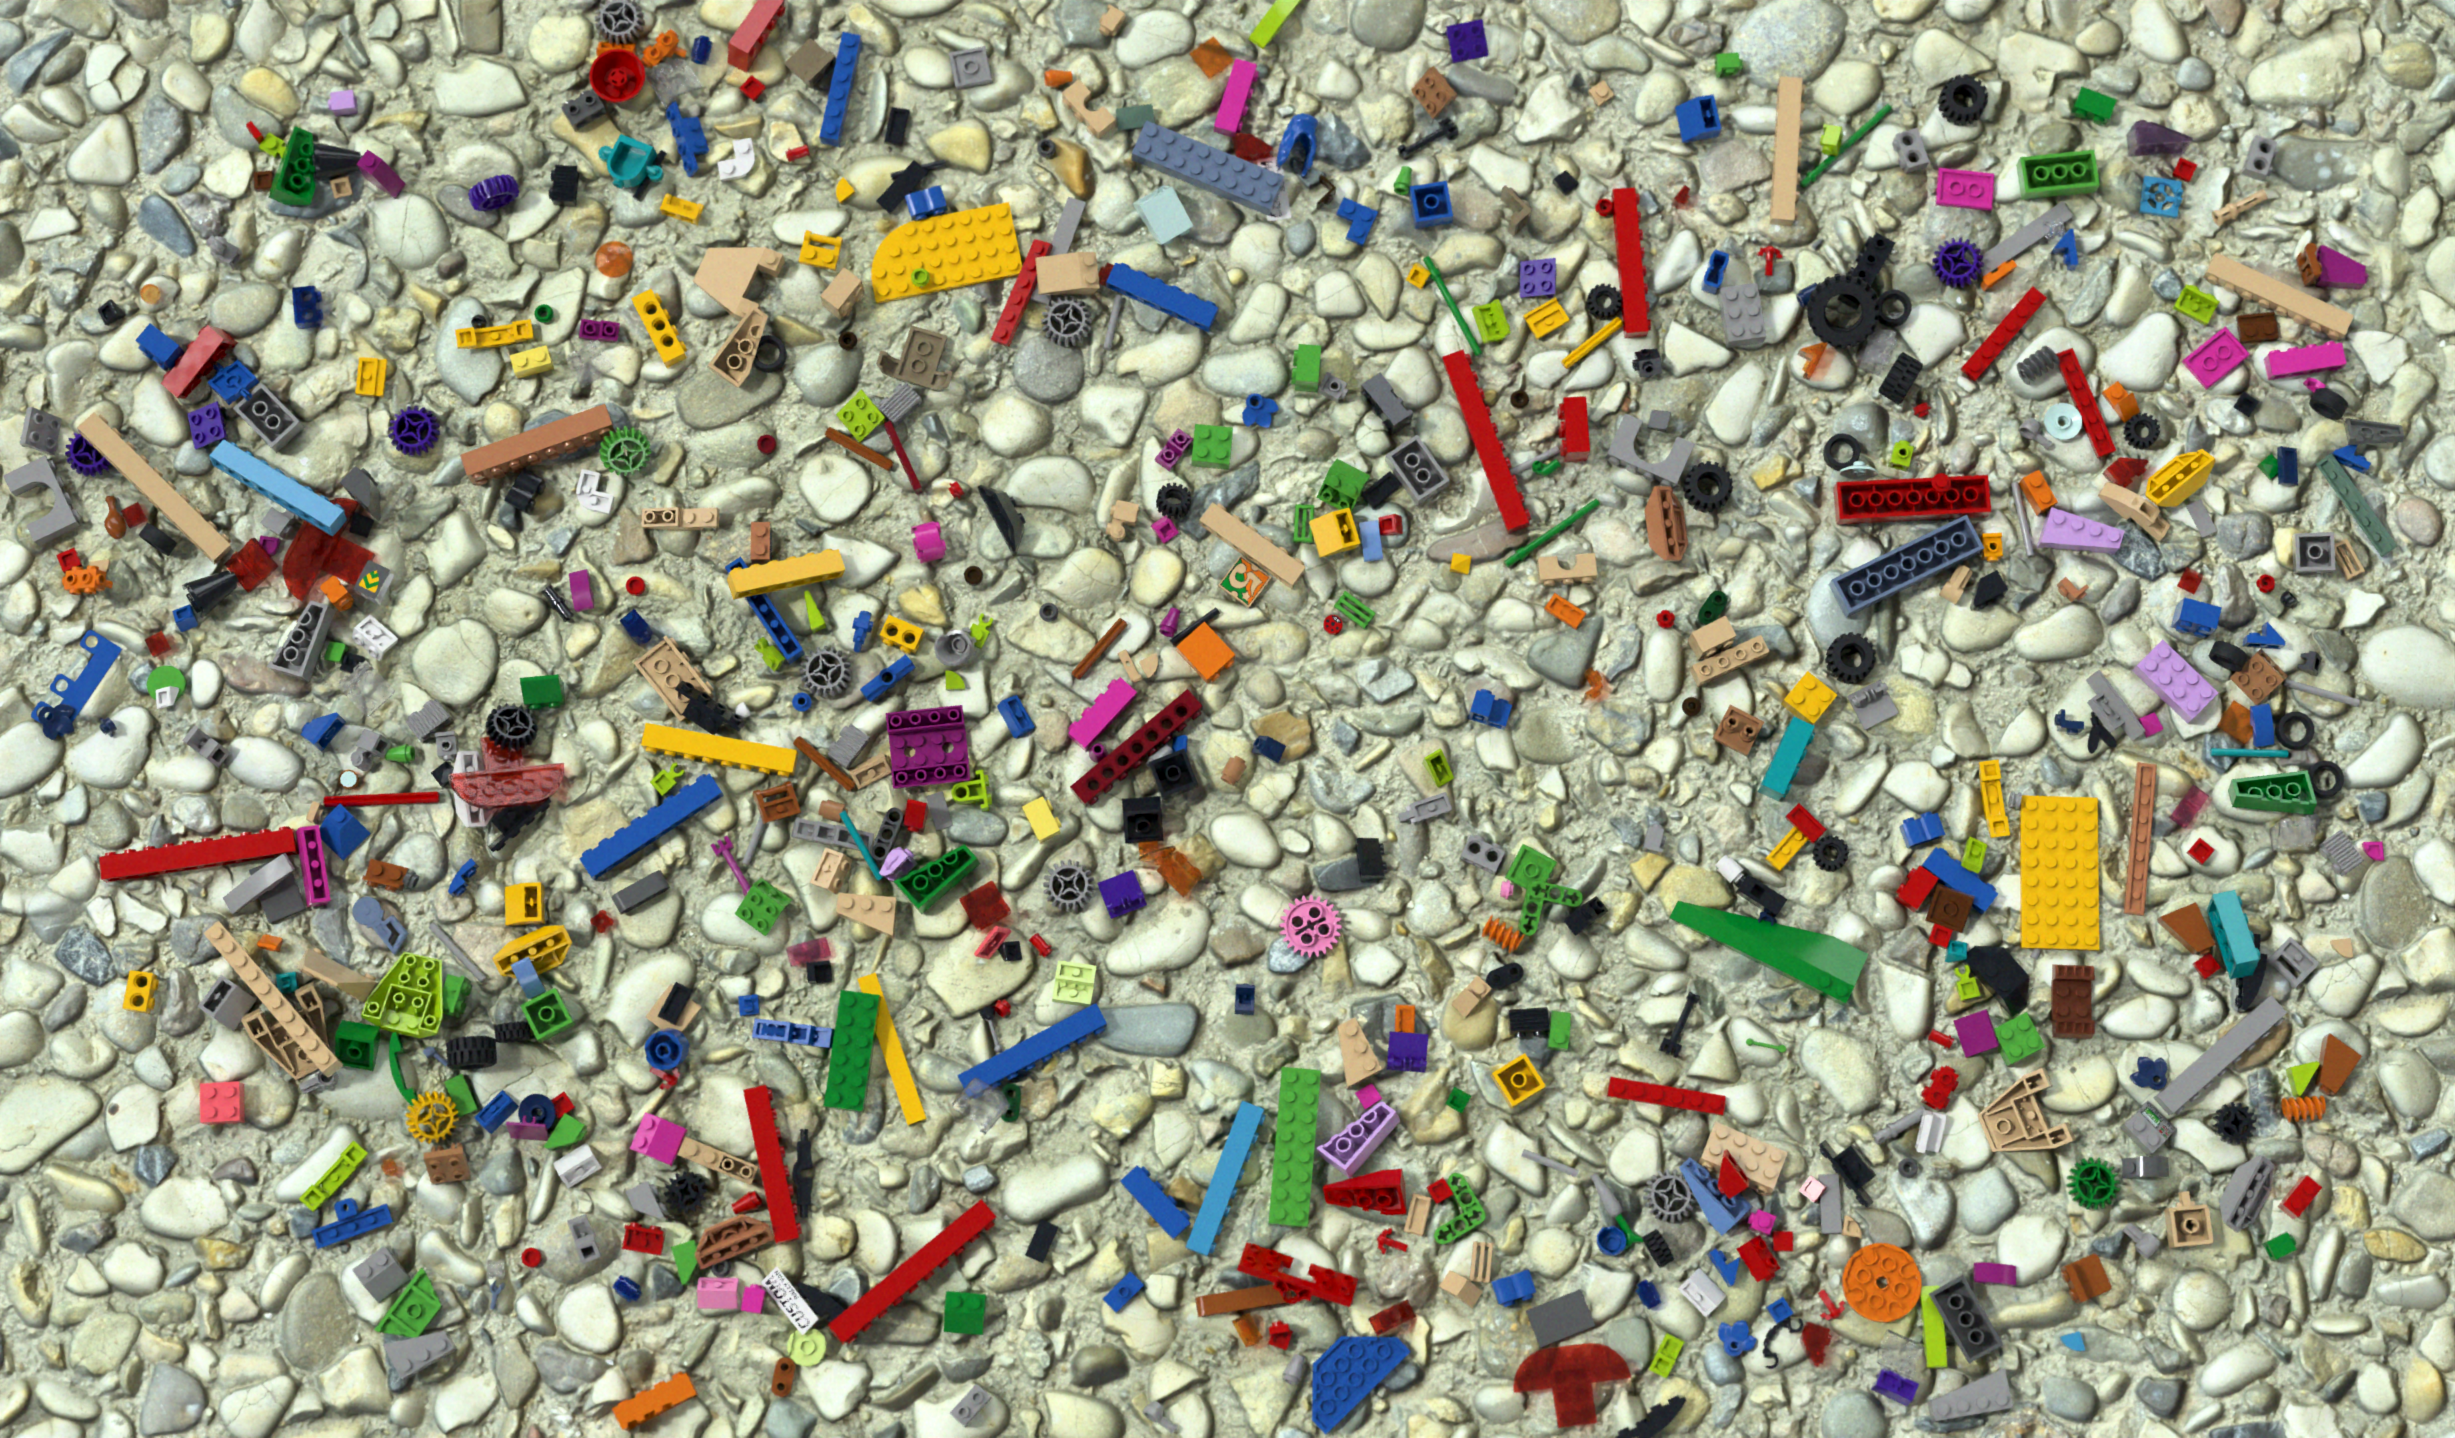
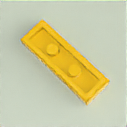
[1765,827,1808,872]

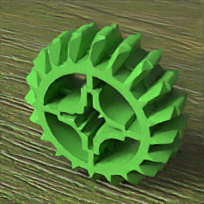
[599,426,651,477]

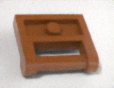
[2296,243,2322,287]
[753,781,801,824]

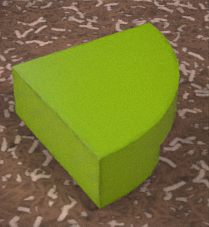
[945,670,965,690]

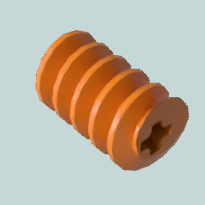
[1482,914,1525,953]
[2281,1095,2326,1122]

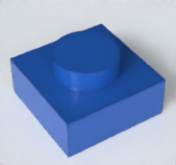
[1766,1297,1794,1324]

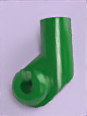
[1532,459,1561,476]

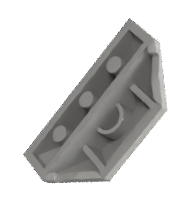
[2219,1155,2274,1233]

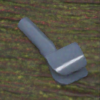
[423,1046,447,1067]
[490,1280,505,1309]

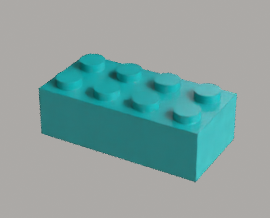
[1758,717,1815,801]
[2206,890,2260,979]

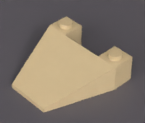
[693,247,785,321]
[296,947,378,1003]
[242,981,330,1080]
[1977,1068,2075,1152]

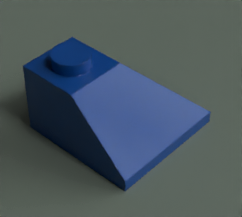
[300,712,346,752]
[319,804,371,861]

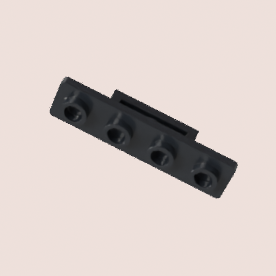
[675,681,746,735]
[488,794,551,852]
[1819,1140,1876,1208]

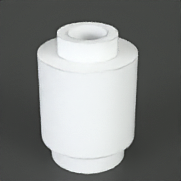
[1715,855,1744,883]

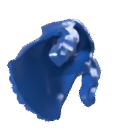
[1277,113,1318,177]

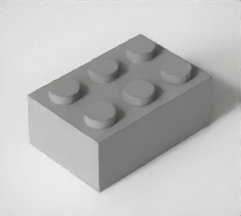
[1717,283,1766,348]
[233,383,304,453]
[1385,435,1450,506]

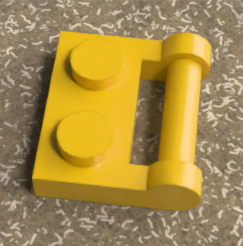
[798,230,843,271]

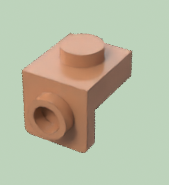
[2056,577,2089,603]

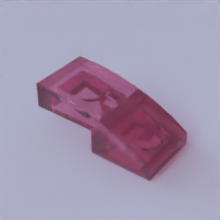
[2169,784,2209,829]
[786,937,831,967]

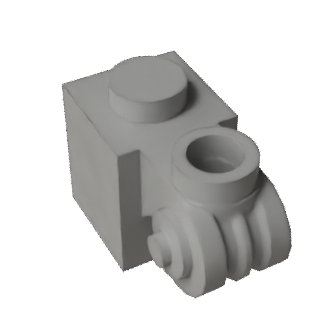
[206,236,243,269]
[260,507,301,539]
[351,729,392,771]

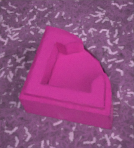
[2303,378,2326,393]
[2362,841,2384,861]

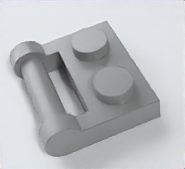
[2267,937,2319,989]

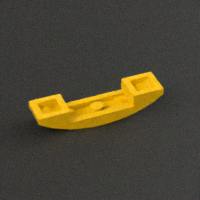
[455,319,534,349]
[1979,760,2010,838]

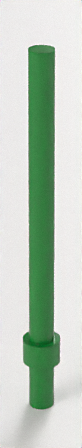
[1423,256,1482,357]
[1504,499,1600,567]

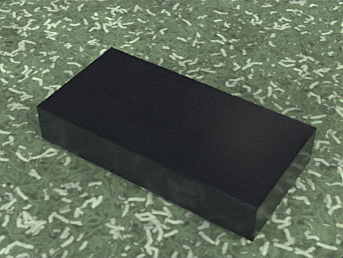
[884,106,910,147]
[1361,471,1402,510]
[658,982,694,1025]
[1025,1219,1059,1263]

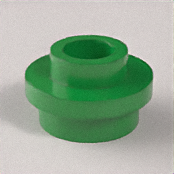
[534,304,554,323]

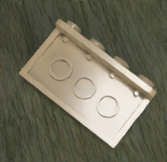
[634,635,714,723]
[1698,1121,1788,1195]

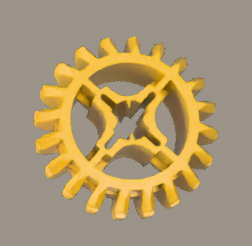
[405,1091,459,1144]

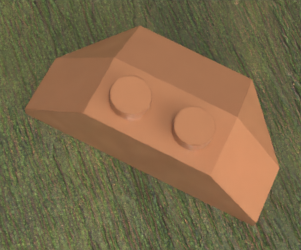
[1644,486,1688,561]
[694,1214,775,1269]

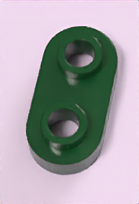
[1697,591,1728,626]
[1000,1083,1021,1123]

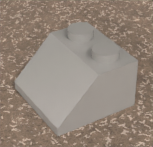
[352,1246,411,1303]

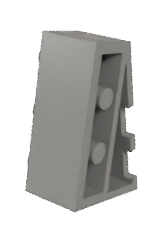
[383,1331,458,1380]

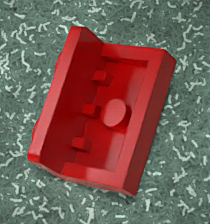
[622,1222,666,1256]

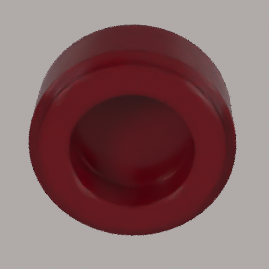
[757,435,777,455]

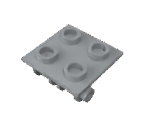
[1847,680,1898,730]

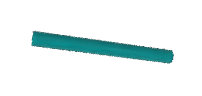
[2210,748,2288,758]
[839,810,884,881]

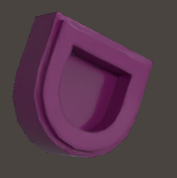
[259,536,281,557]

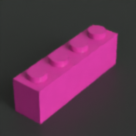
[1214,58,1259,138]
[2264,341,2346,381]
[1068,677,1137,751]
[296,825,331,907]

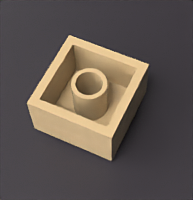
[820,268,864,320]
[1688,615,1737,660]

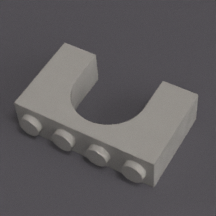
[1606,413,1695,489]
[3,456,81,546]

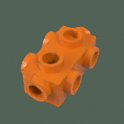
[641,29,687,70]
[62,565,113,595]

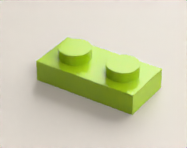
[1961,837,1987,874]

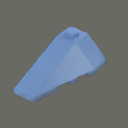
[1679,1157,1752,1236]

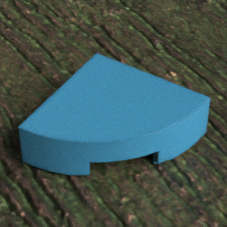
[2060,1331,2085,1351]

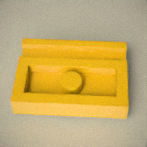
[1523,297,1570,340]
[355,357,388,397]

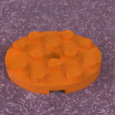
[1842,1243,1922,1322]

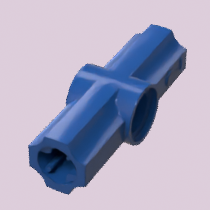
[860,654,916,703]

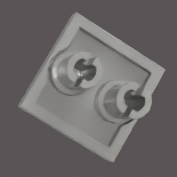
[20,407,62,455]

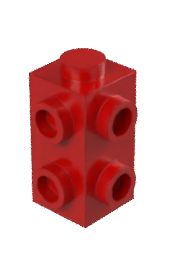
[1920,1066,1959,1111]
[1737,1235,1780,1283]

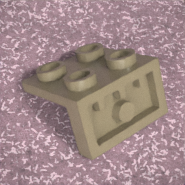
[785,38,836,89]
[1500,185,1532,237]

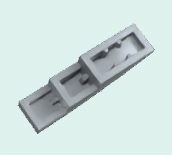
[791,818,874,852]
[223,853,295,914]

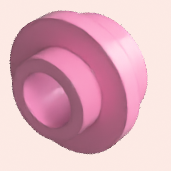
[1500,880,1514,899]

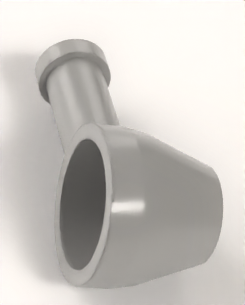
[2018,418,2052,450]
[1142,1401,1177,1434]

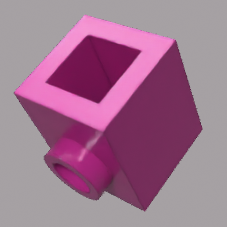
[1748,1209,1776,1237]
[741,1284,766,1314]

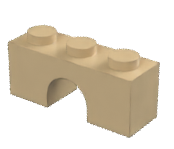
[1062,79,1116,139]
[1537,553,1597,586]

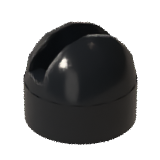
[471,314,487,329]
[2280,590,2297,607]

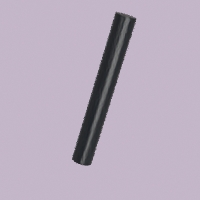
[633,150,667,201]
[890,159,946,181]
[1169,607,1220,646]

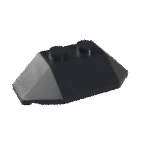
[977,485,1026,556]
[1961,946,2030,1017]

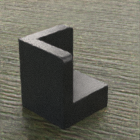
[806,960,832,984]

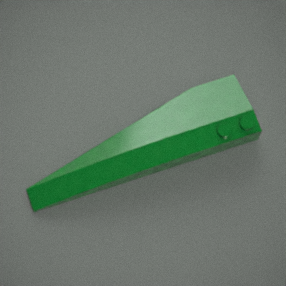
[1669,901,1869,1006]

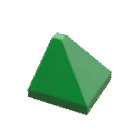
[2257,454,2278,480]

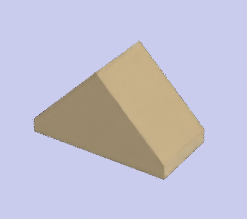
[1439,1270,1483,1308]

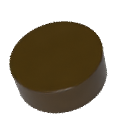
[964,566,983,586]

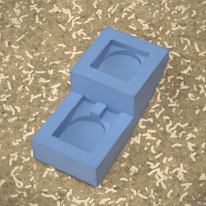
[1359,520,1383,562]
[511,957,546,1000]

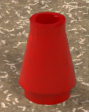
[731,1191,762,1215]

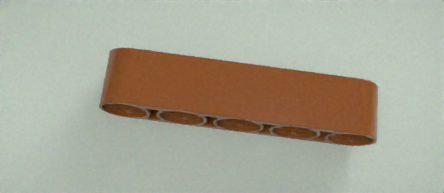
[1195,1284,1292,1317]

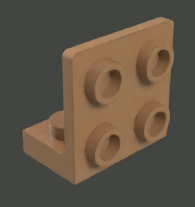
[2230,649,2288,705]

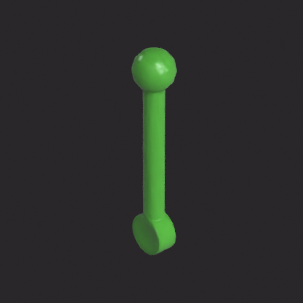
[1746,1038,1786,1053]

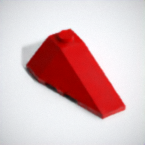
[1323,1169,1407,1215]

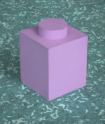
[328,90,358,116]

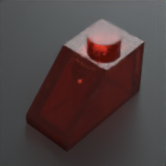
[1232,133,1273,162]

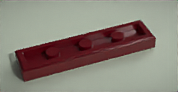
[884,421,923,494]

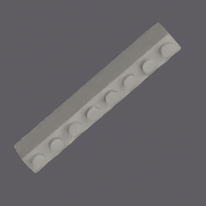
[2153,995,2287,1115]

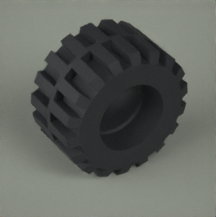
[1938,74,1988,126]
[1879,352,1923,404]
[1683,461,1733,513]
[1825,632,1876,684]
[446,1036,497,1070]

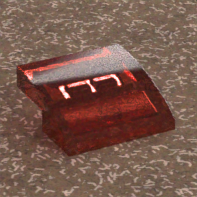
[224,538,278,593]

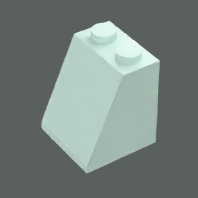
[1132,185,1193,246]

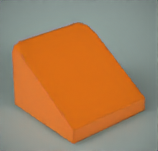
[257,934,283,952]

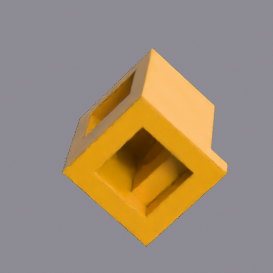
[1979,533,2003,563]

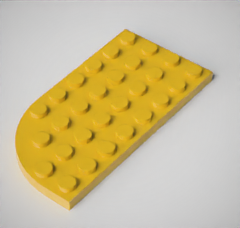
[871,202,1022,304]

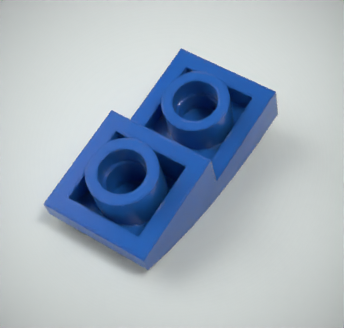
[2250,704,2274,747]
[448,858,479,897]

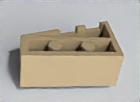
[836,893,898,939]
[1337,1017,1382,1089]

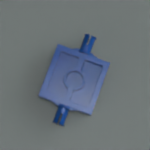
[207,360,260,405]

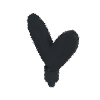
[2087,712,2117,754]

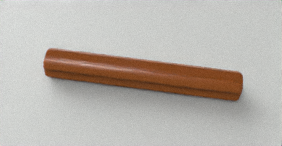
[825,427,893,471]
[1072,618,1127,680]
[793,736,855,791]

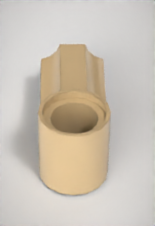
[1939,564,1973,605]

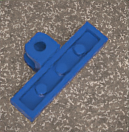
[311,1198,394,1249]

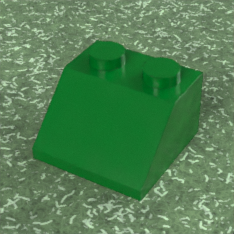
[520,674,565,710]
[335,1020,380,1071]
[943,1291,987,1335]

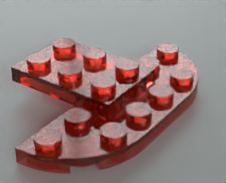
[282,498,375,603]
[448,737,564,809]
[1513,1343,1631,1428]

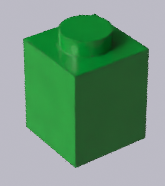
[2262,1232,2297,1261]

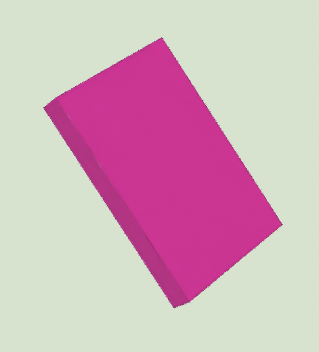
[1935,168,1995,211]
[2182,326,2250,390]

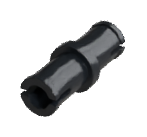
[542,585,574,622]

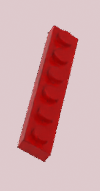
[991,239,1053,347]
[1960,286,2047,381]
[2056,348,2116,459]
[1607,1077,1726,1116]

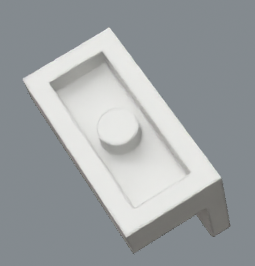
[1915,1110,1947,1153]
[553,1143,602,1188]
[1678,1268,1726,1317]

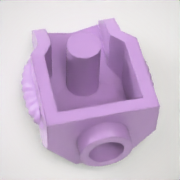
[879,847,917,881]

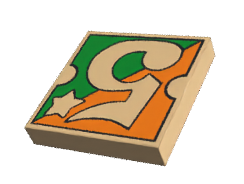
[1218,556,1272,608]

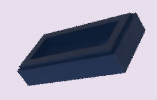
[2277,446,2298,486]

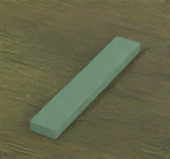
[2316,453,2397,557]

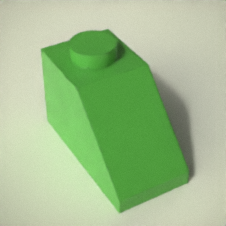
[1547,1011,1571,1052]
[544,1113,587,1151]
[671,1240,699,1286]

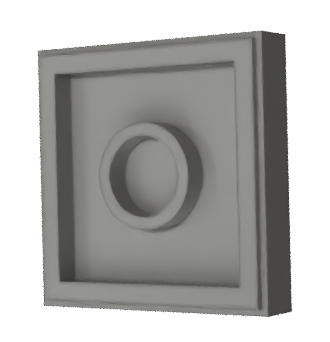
[949,46,993,90]

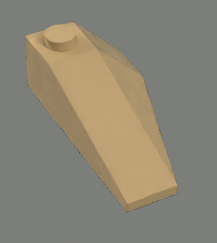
[707,305,768,388]

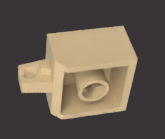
[2164,1191,2213,1249]

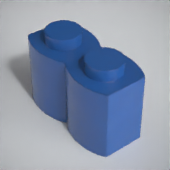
[905,185,948,221]
[1701,250,1729,295]
[1899,811,1945,848]
[1491,1269,1536,1307]

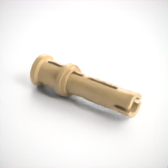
[2212,189,2267,226]

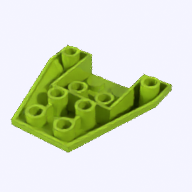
[361,952,443,1038]

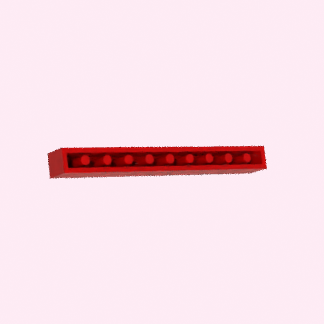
[1442,349,1532,534]
[99,826,299,883]
[828,1199,996,1345]

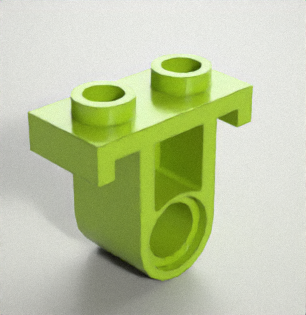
[951,770,992,812]

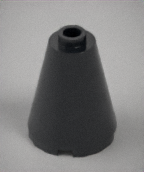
[314,143,362,180]
[182,570,239,618]

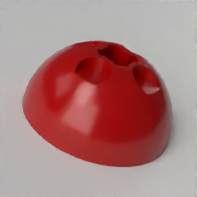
[589,49,645,103]

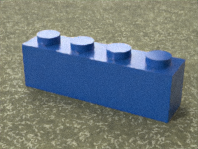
[1921,847,1999,915]
[1120,1165,1191,1240]

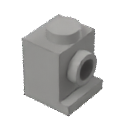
[1318,372,1349,403]
[435,731,459,761]
[1642,824,1666,856]

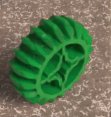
[2066,1157,2120,1210]

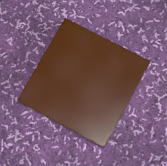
[1925,884,1975,933]

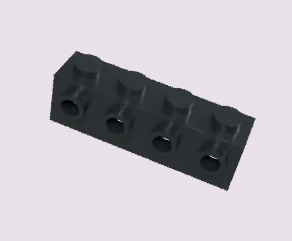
[1837,232,1895,310]

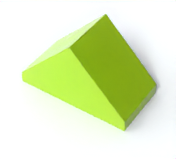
[1423,748,1454,788]
[2285,1061,2320,1098]

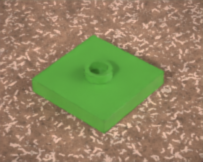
[1505,844,1557,894]

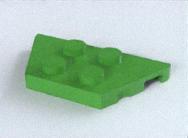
[374,1268,442,1338]

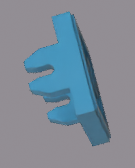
[2139,176,2183,219]

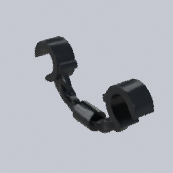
[1762,1318,1803,1369]

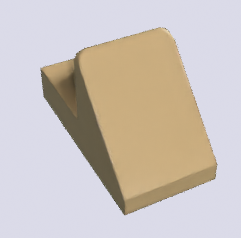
[1451,975,1492,1017]

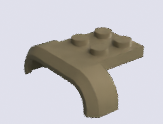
[876,325,953,390]

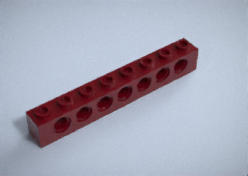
[1070,689,1203,807]

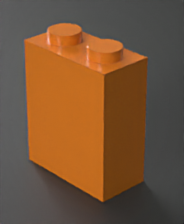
[1176,622,1235,683]

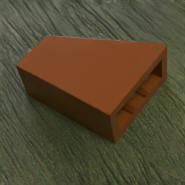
[2157,902,2215,956]
[2315,1033,2362,1096]

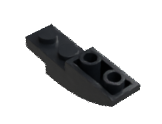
[2235,934,2268,1013]
[797,1282,857,1345]
[1614,1395,1686,1438]

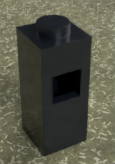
[1736,874,1787,918]

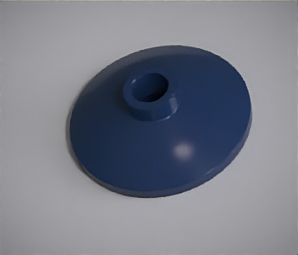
[518,1093,556,1130]

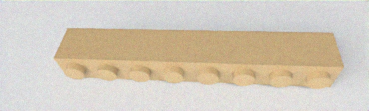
[1769,76,1805,226]
[2203,253,2354,340]

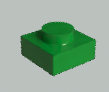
[1445,1086,1471,1113]

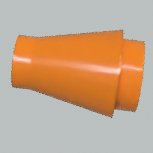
[1044,69,1072,88]

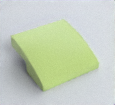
[1052,960,1097,1007]

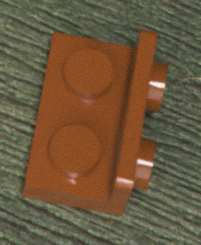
[362,859,409,893]

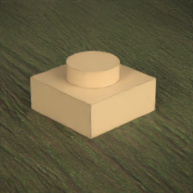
[1588,80,1614,107]
[306,801,324,825]

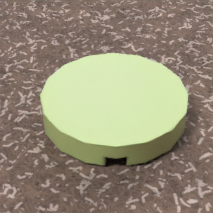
[787,1327,827,1367]

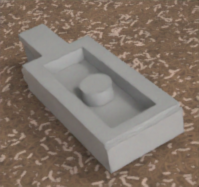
[1398,792,1453,824]

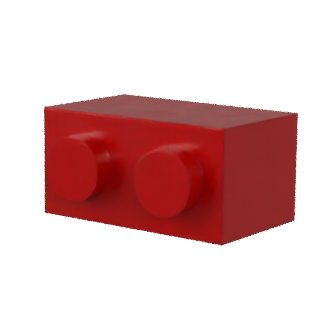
[1895,865,1939,912]
[2277,1175,2323,1219]

